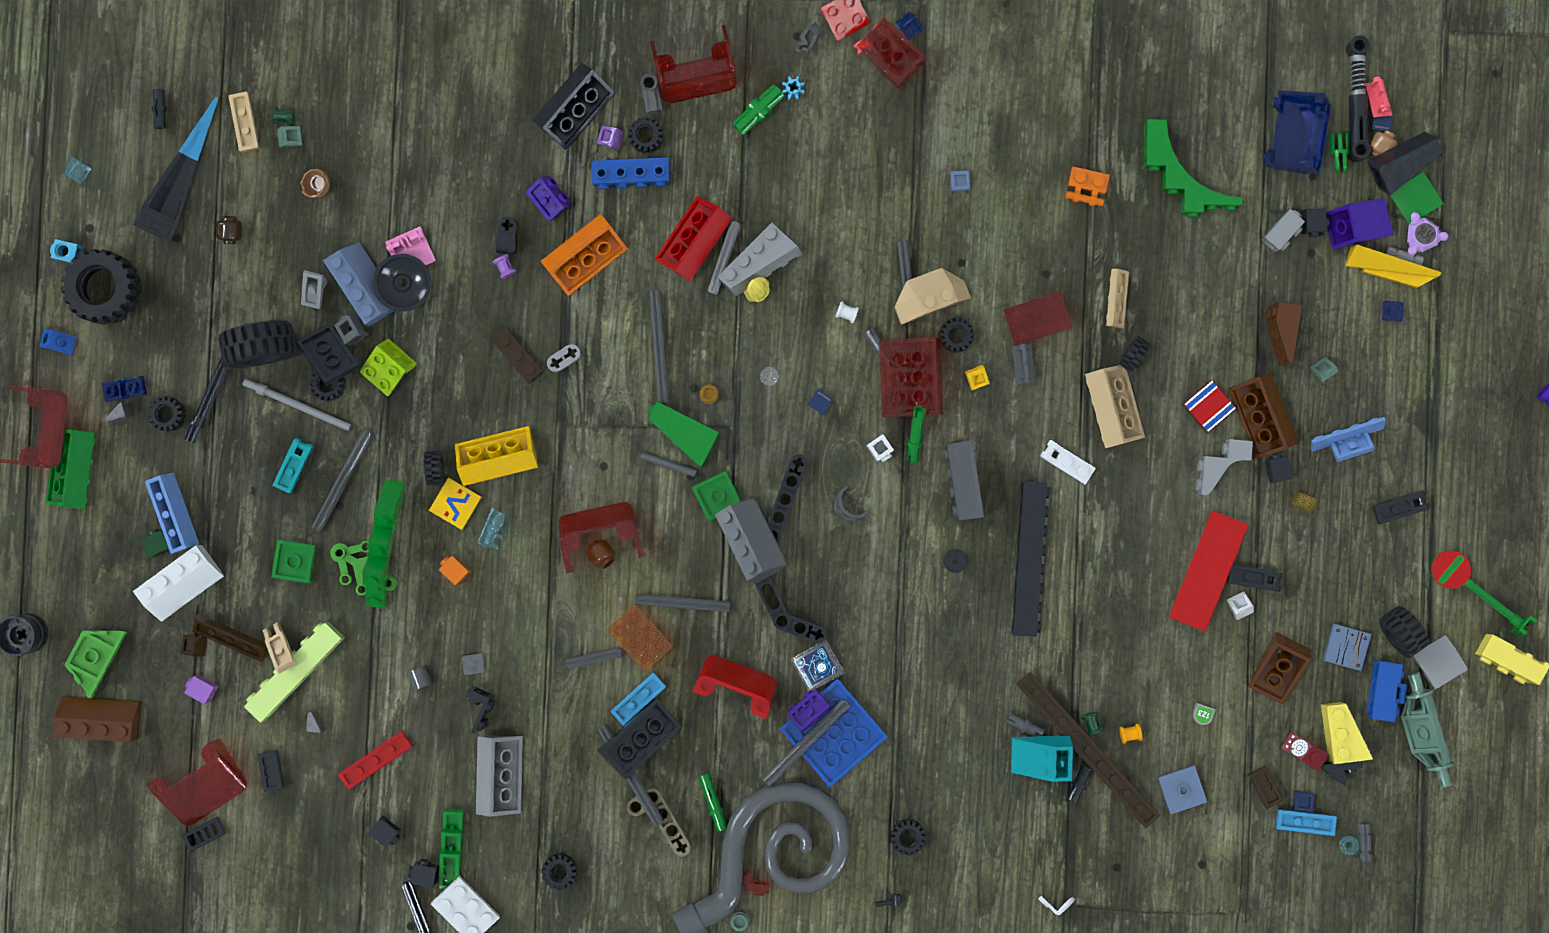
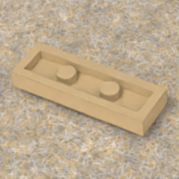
[228,92,260,152]
[1106,269,1129,329]

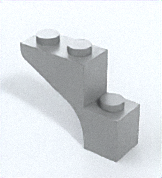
[1196,439,1253,495]

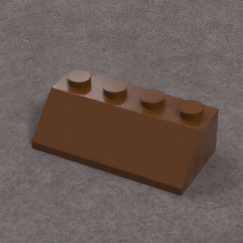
[1228,372,1299,459]
[53,696,140,742]

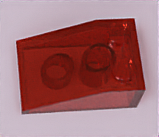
[857,18,926,89]
[1004,291,1072,346]

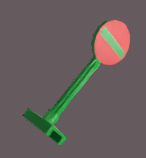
[1431,551,1537,637]

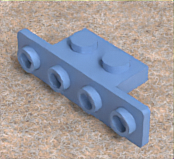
[1310,417,1386,462]

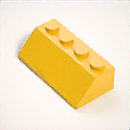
[455,426,538,486]

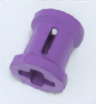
[493,254,516,279]

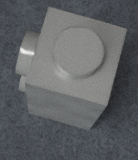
[1261,209,1305,252]

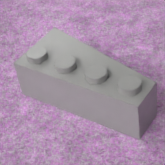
[718,223,803,296]

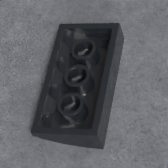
[597,698,681,780]

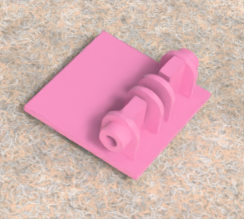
[386,226,436,265]

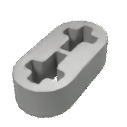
[547,344,581,372]

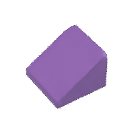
[597,125,624,150]

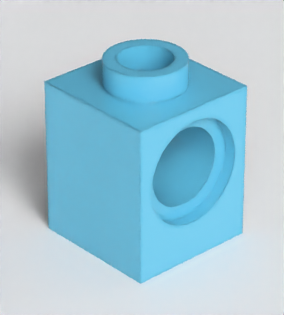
[50,239,84,264]

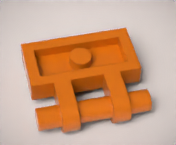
[1065,166,1110,207]

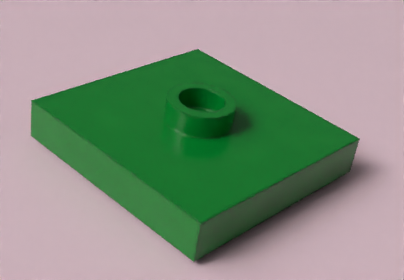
[692,471,741,522]
[271,540,317,583]

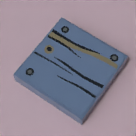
[1323,624,1371,671]

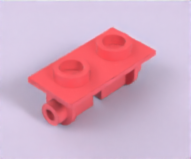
[1365,76,1392,118]

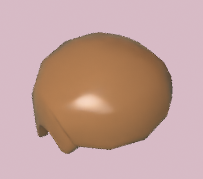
[300,169,330,198]

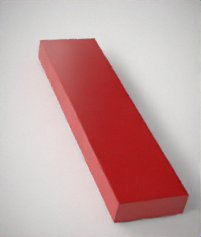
[338,730,413,790]

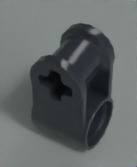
[496,217,518,255]

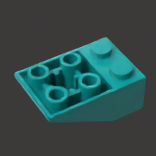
[1011,736,1073,782]

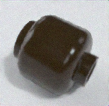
[216,216,242,245]

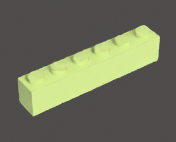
[244,622,345,723]

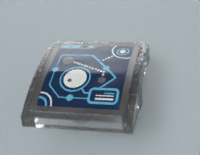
[790,639,845,692]

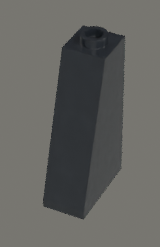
[1367,132,1443,195]

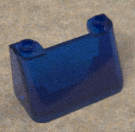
[1264,90,1331,176]

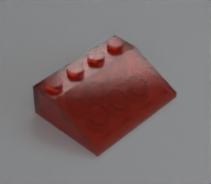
[879,337,943,418]

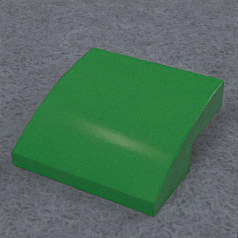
[1390,172,1444,224]

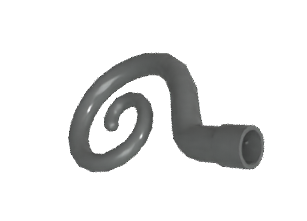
[672,782,851,933]

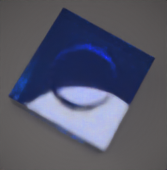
[1382,301,1404,322]

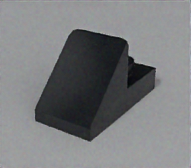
[1321,761,1363,785]

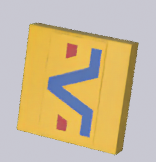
[429,478,482,530]

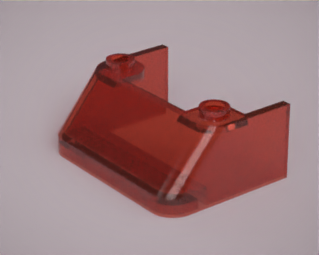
[650,25,737,103]
[0,385,68,468]
[558,502,644,573]

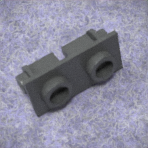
[1012,344,1035,384]

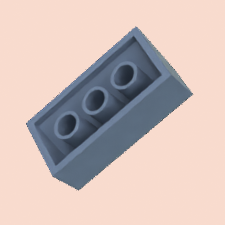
[323,242,395,327]

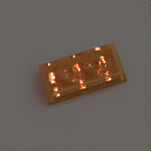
[606,604,673,672]

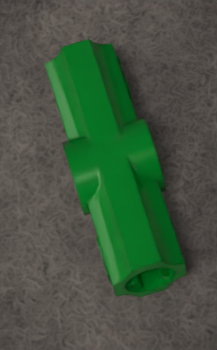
[732,84,785,136]

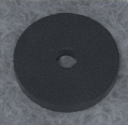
[943,550,967,573]

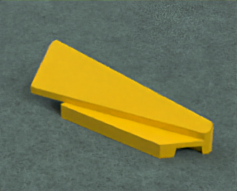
[1345,245,1441,288]

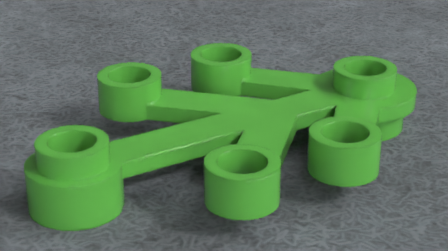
[330,541,398,595]

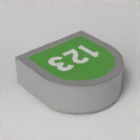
[1193,703,1216,725]

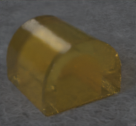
[1292,491,1317,513]

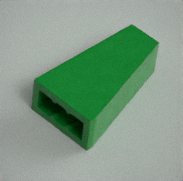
[647,402,719,467]

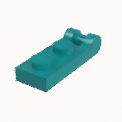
[272,437,314,494]

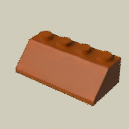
[541,214,628,296]

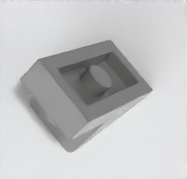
[301,270,328,309]

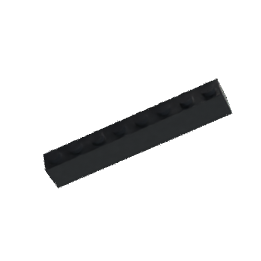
[1011,481,1050,637]

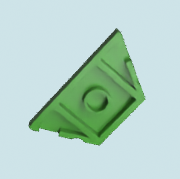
[65,630,127,698]

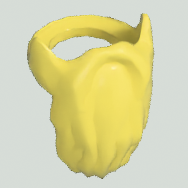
[744,277,770,302]

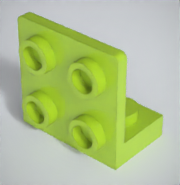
[360,338,417,396]

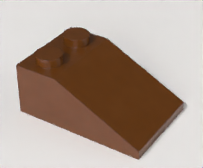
[1265,302,1302,366]
[1248,632,1311,704]

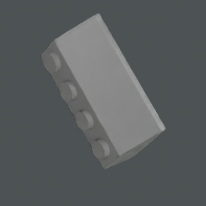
[476,735,523,817]

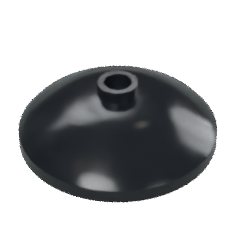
[373,254,432,311]

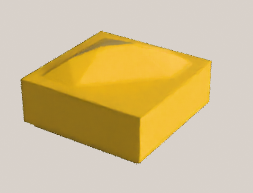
[965,365,990,390]

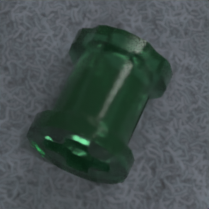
[272,107,295,125]
[1081,711,1104,736]

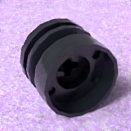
[0,613,48,656]

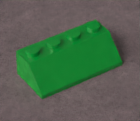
[45,428,95,509]

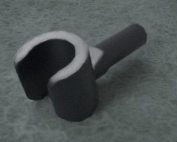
[875,894,902,907]

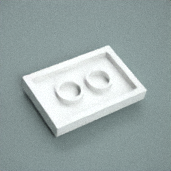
[431,876,500,933]

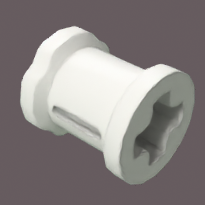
[835,301,859,324]

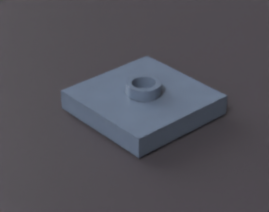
[1157,765,1207,814]

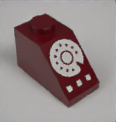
[1280,732,1329,771]

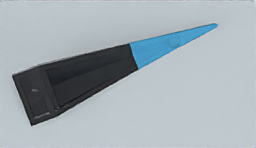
[133,97,218,242]

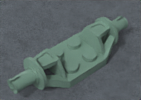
[1401,672,1454,788]

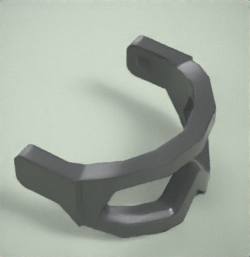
[795,20,821,56]
[834,485,869,522]

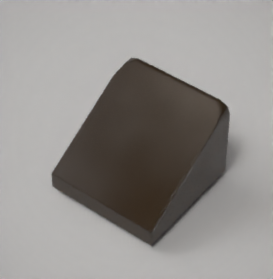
[181,635,207,656]

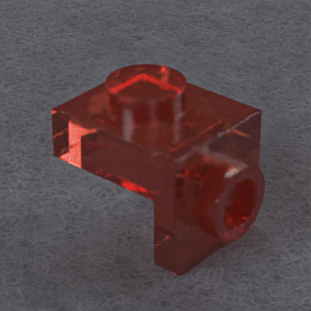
[742,869,770,896]

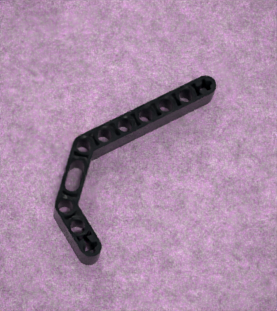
[755,455,827,643]

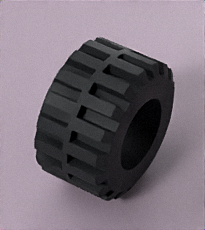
[1379,605,1430,658]

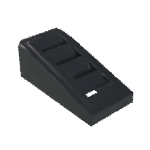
[181,817,226,853]

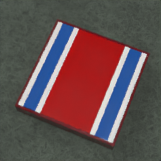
[1182,380,1237,433]

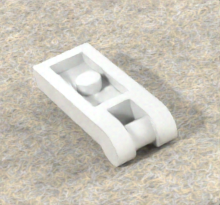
[1040,440,1096,485]

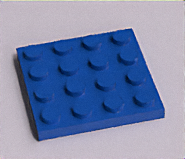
[779,678,888,788]

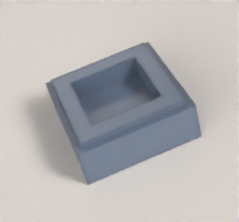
[950,170,971,192]

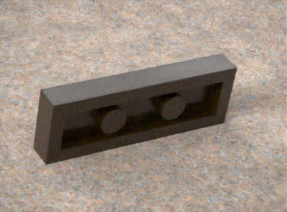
[491,327,543,384]

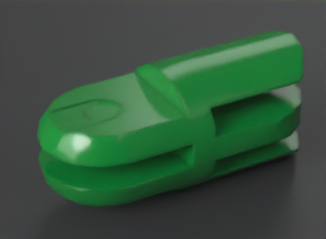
[1329,132,1350,174]

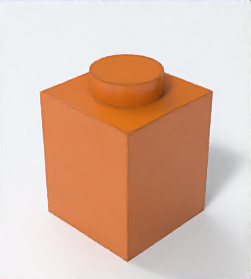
[438,555,471,586]

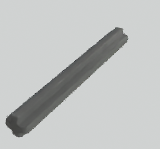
[635,594,730,612]

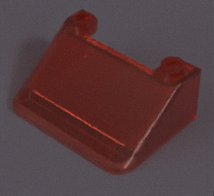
[146,738,247,826]

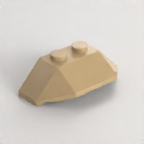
[894,268,971,325]

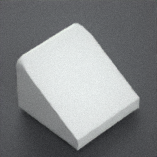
[1227,591,1254,620]

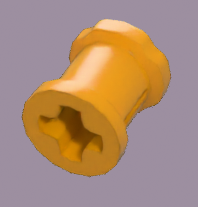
[1119,723,1143,744]

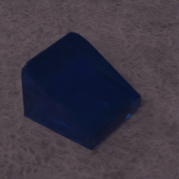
[895,12,924,41]

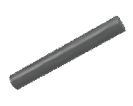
[640,452,697,477]

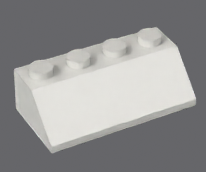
[133,545,224,622]

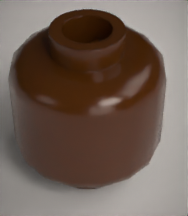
[587,540,616,569]

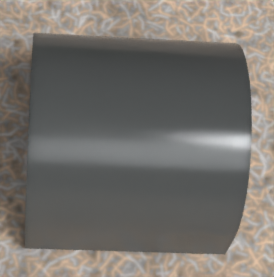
[407,665,433,691]

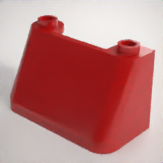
[693,655,777,719]

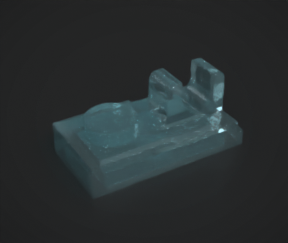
[477,508,505,549]

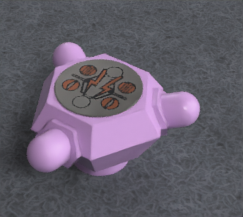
[1407,212,1448,255]

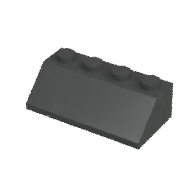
[943,440,984,521]
[715,498,788,584]

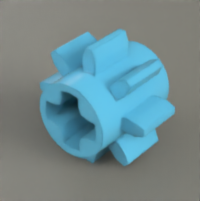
[782,76,805,100]

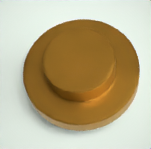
[700,385,719,404]

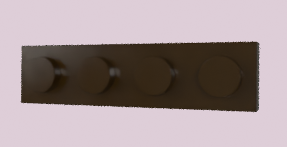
[192,614,267,662]

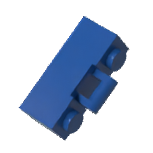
[1366,660,1407,722]

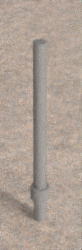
[243,378,351,431]

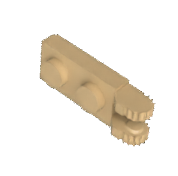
[263,622,296,674]

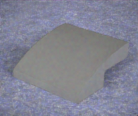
[1412,635,1468,690]

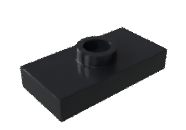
[257,750,285,792]

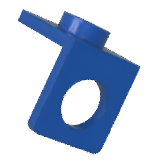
[40,329,77,355]

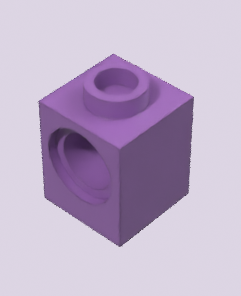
[184,675,219,704]

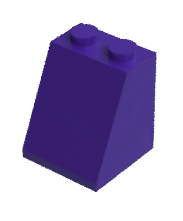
[1326,198,1393,250]

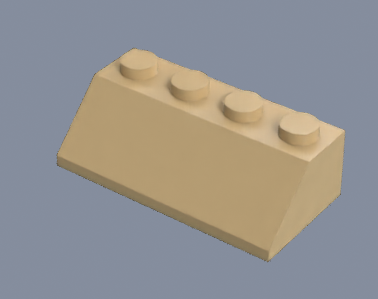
[1085,365,1145,448]

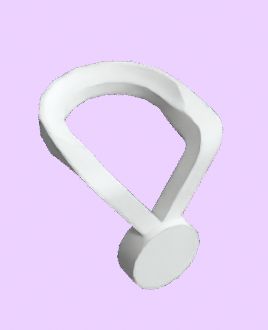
[1038,896,1075,915]

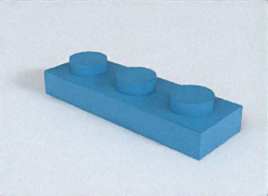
[610,672,666,725]
[1275,809,1337,836]

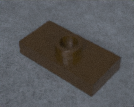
[1248,765,1284,809]

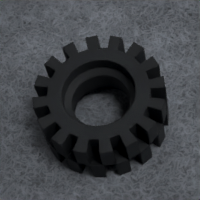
[628,116,663,153]
[939,317,975,353]
[1118,335,1151,372]
[309,370,346,401]
[147,396,186,432]
[423,450,445,486]
[890,819,926,856]
[541,853,577,890]

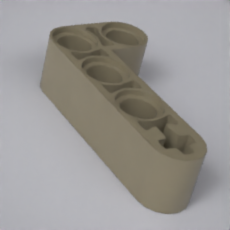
[627,787,691,857]

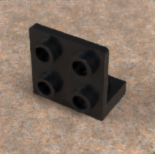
[465,686,496,734]

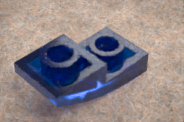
[102,376,147,402]

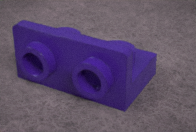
[525,176,572,222]
[786,689,831,733]

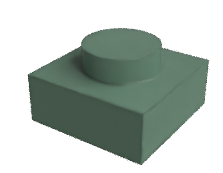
[1310,357,1338,382]

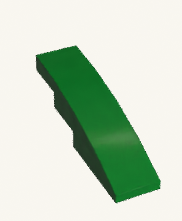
[439,808,464,889]

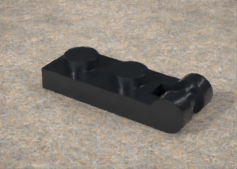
[1372,490,1430,524]
[1227,564,1283,592]

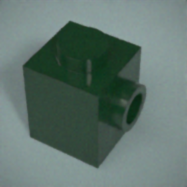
[140,529,169,558]

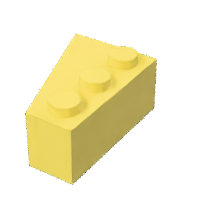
[1475,634,1549,685]
[1321,702,1373,764]

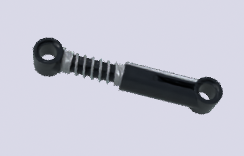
[1345,35,1371,162]

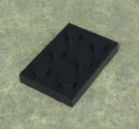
[296,323,360,386]

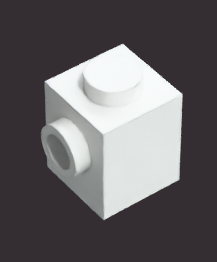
[866,434,893,462]

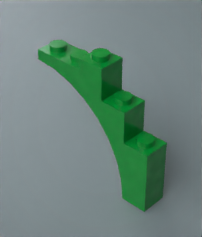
[1143,119,1242,218]
[362,479,405,608]

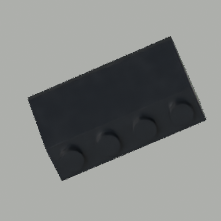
[532,63,615,150]

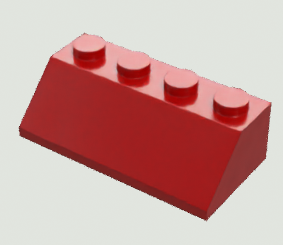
[655,196,732,282]

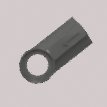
[641,73,663,114]

